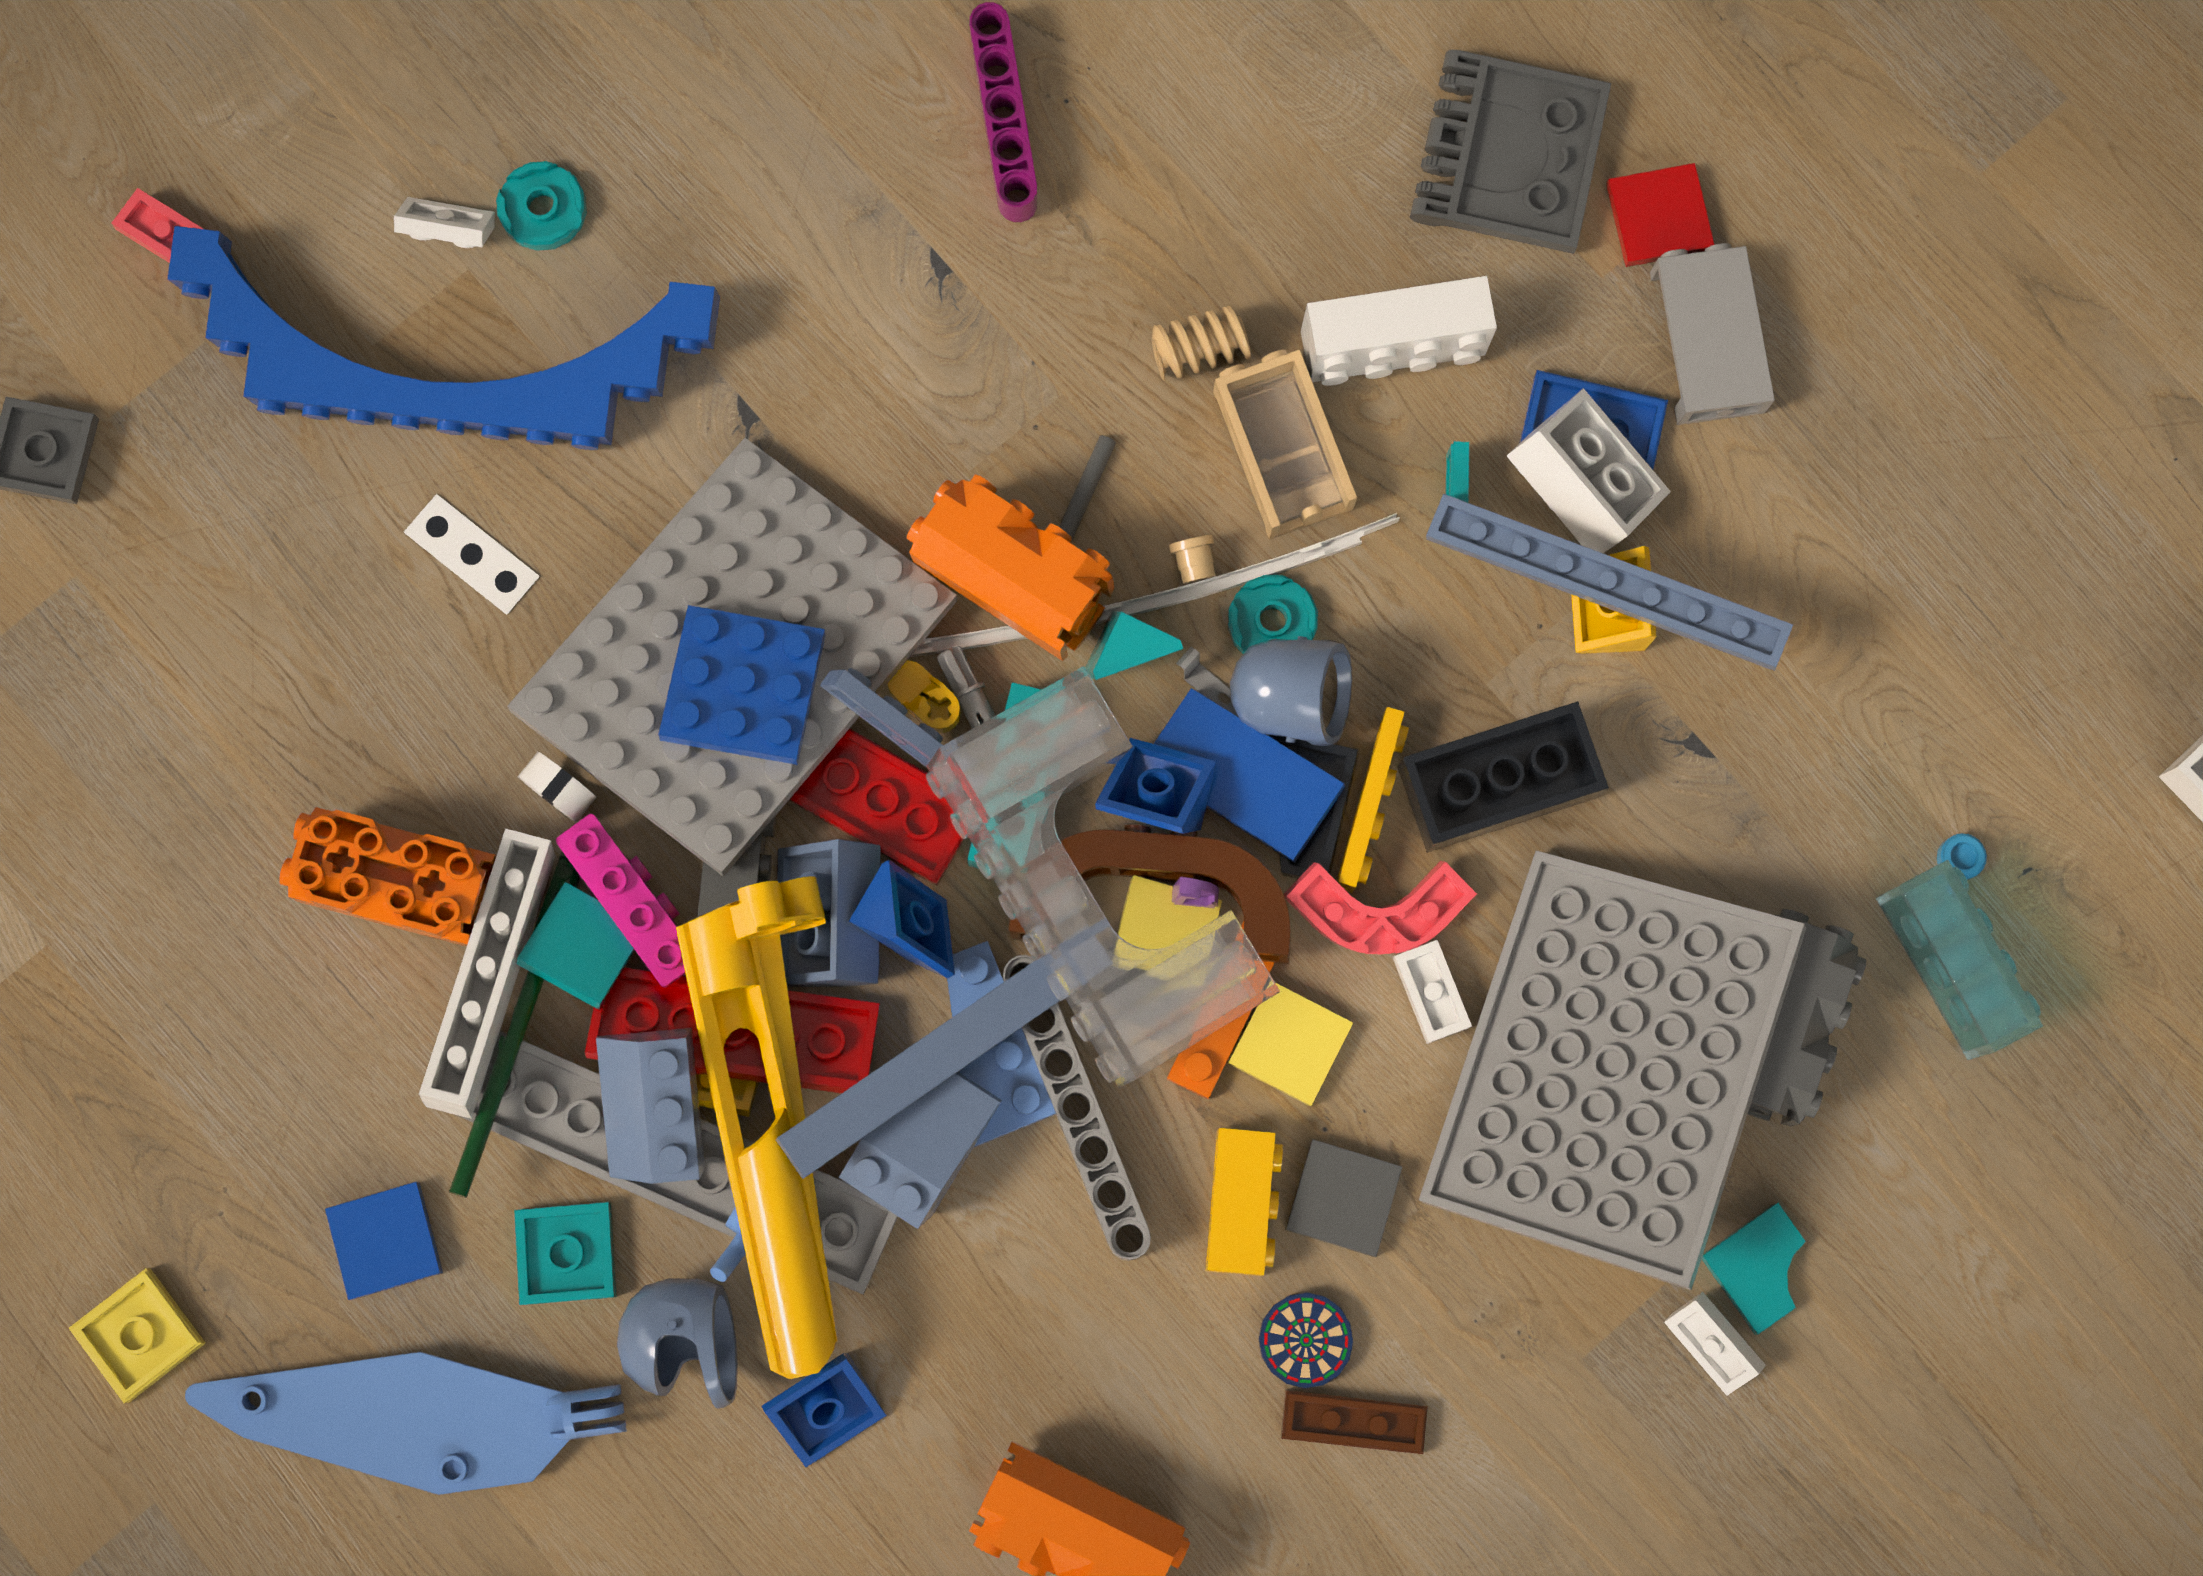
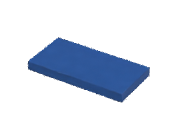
[1154,688,1345,863]

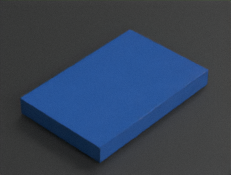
[1519,370,1668,470]

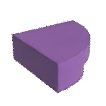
[1172,877,1219,908]

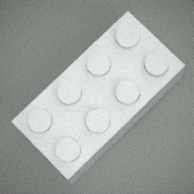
[1301,276,1497,386]

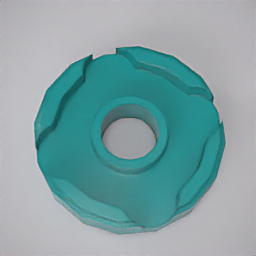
[496,161,587,251]
[1228,575,1318,654]

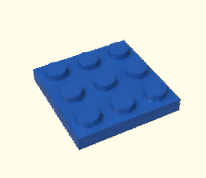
[658,605,826,765]

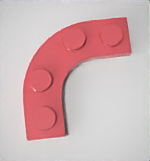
[1283,861,1477,954]

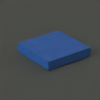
[325,1182,443,1300]

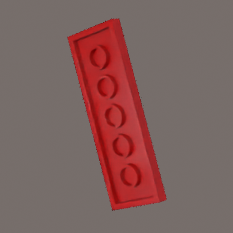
[585,968,880,1094]

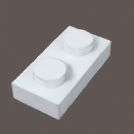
[394,197,495,248]
[1393,940,1472,1044]
[1664,1292,1766,1395]

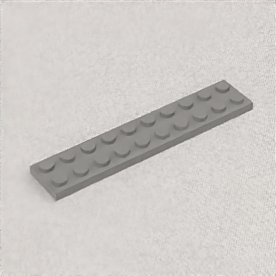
[457,1031,898,1295]

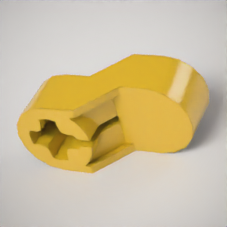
[888,660,961,734]

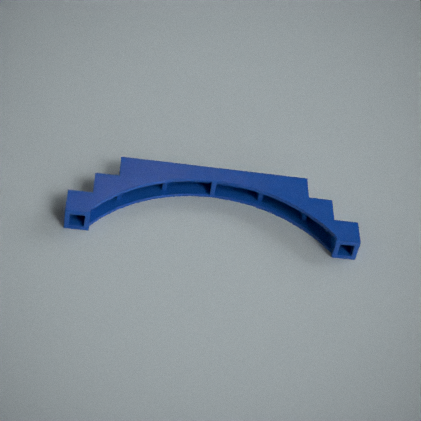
[168,226,720,450]

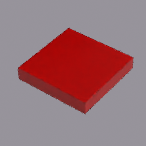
[1606,163,1715,267]

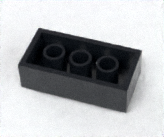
[1397,701,1609,853]

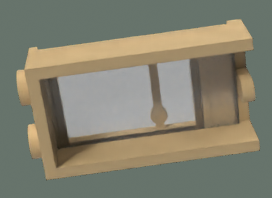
[1213,350,1357,539]

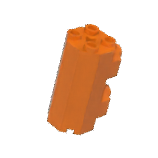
[907,474,1115,661]
[279,807,497,947]
[969,1441,1190,1576]

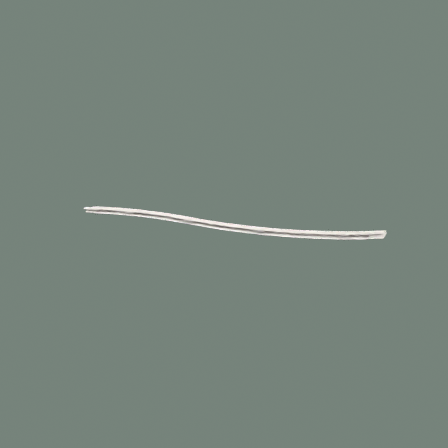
[909,513,1400,658]

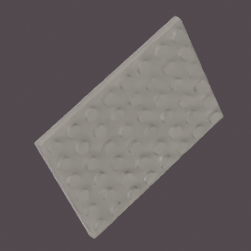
[507,438,957,877]
[1419,851,1807,1290]

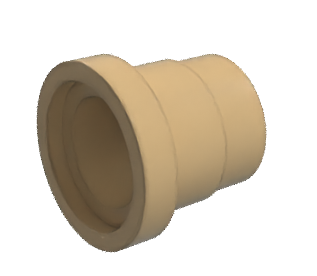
[1168,535,1216,584]

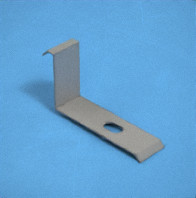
[1176,647,1239,717]

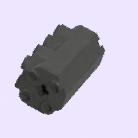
[1748,909,1866,1126]

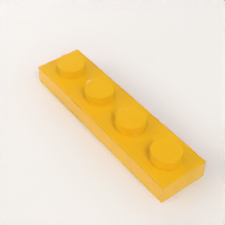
[1336,707,1409,893]

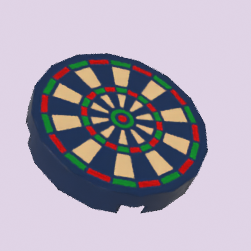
[1258,1292,1353,1388]

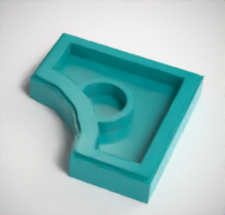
[1702,1203,1806,1335]

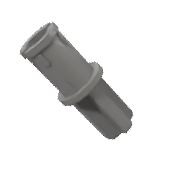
[938,646,1001,737]

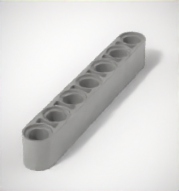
[1003,955,1151,1261]

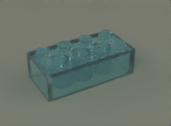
[1876,860,2043,1060]

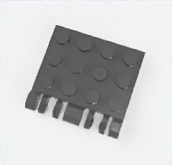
[1410,50,1611,254]

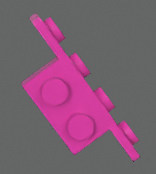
[556,814,686,987]

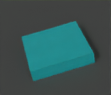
[516,882,635,1010]
[514,1202,617,1305]

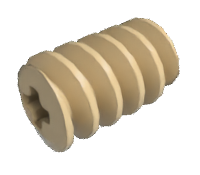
[1152,306,1251,382]

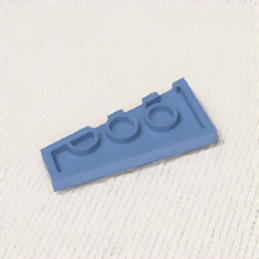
[947,941,1056,1147]

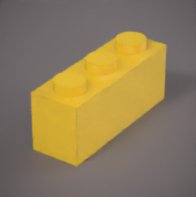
[1205,1128,1283,1276]

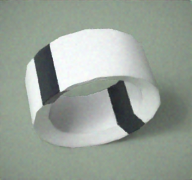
[518,752,597,822]

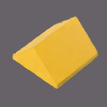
[1571,546,1657,654]

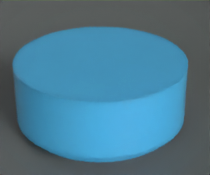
[1937,834,1987,881]

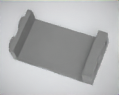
[1650,243,1775,425]

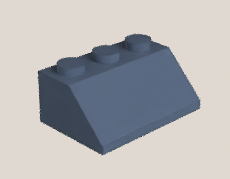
[777,839,880,987]
[596,1028,705,1184]

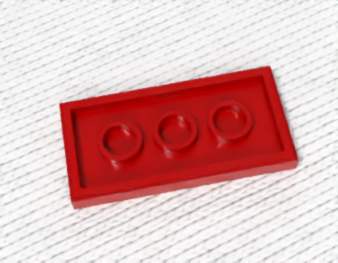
[789,728,981,886]

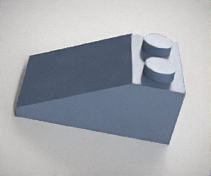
[839,1072,1002,1229]

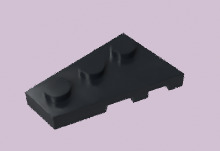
[1269,735,1359,879]

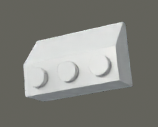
[1507,388,1671,553]

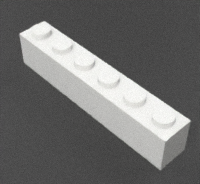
[419,829,555,1119]

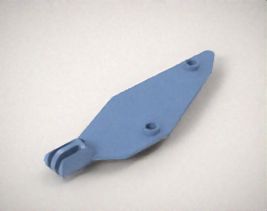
[185,1352,627,1495]

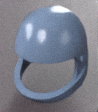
[1230,636,1352,746]
[617,1278,738,1409]

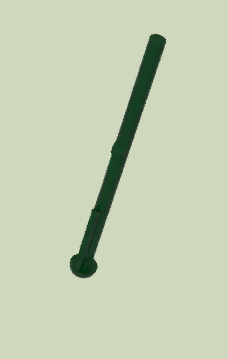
[449,852,581,1198]

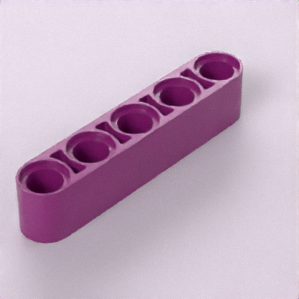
[969,2,1037,223]

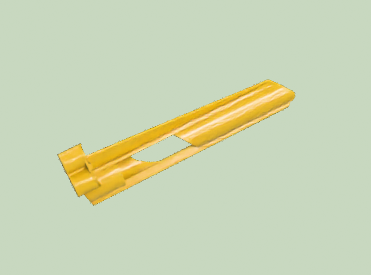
[676,876,837,1379]

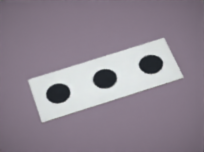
[404,494,540,615]

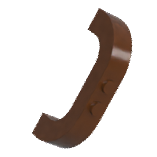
[1009,825,1291,964]

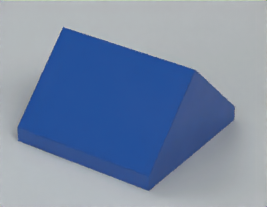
[1095,738,1216,834]
[849,860,955,979]
[762,1353,886,1467]

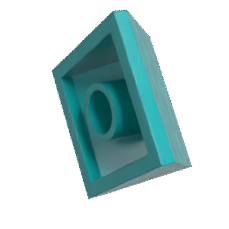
[1085,611,1184,680]

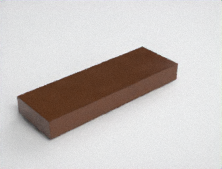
[1281,1390,1428,1454]

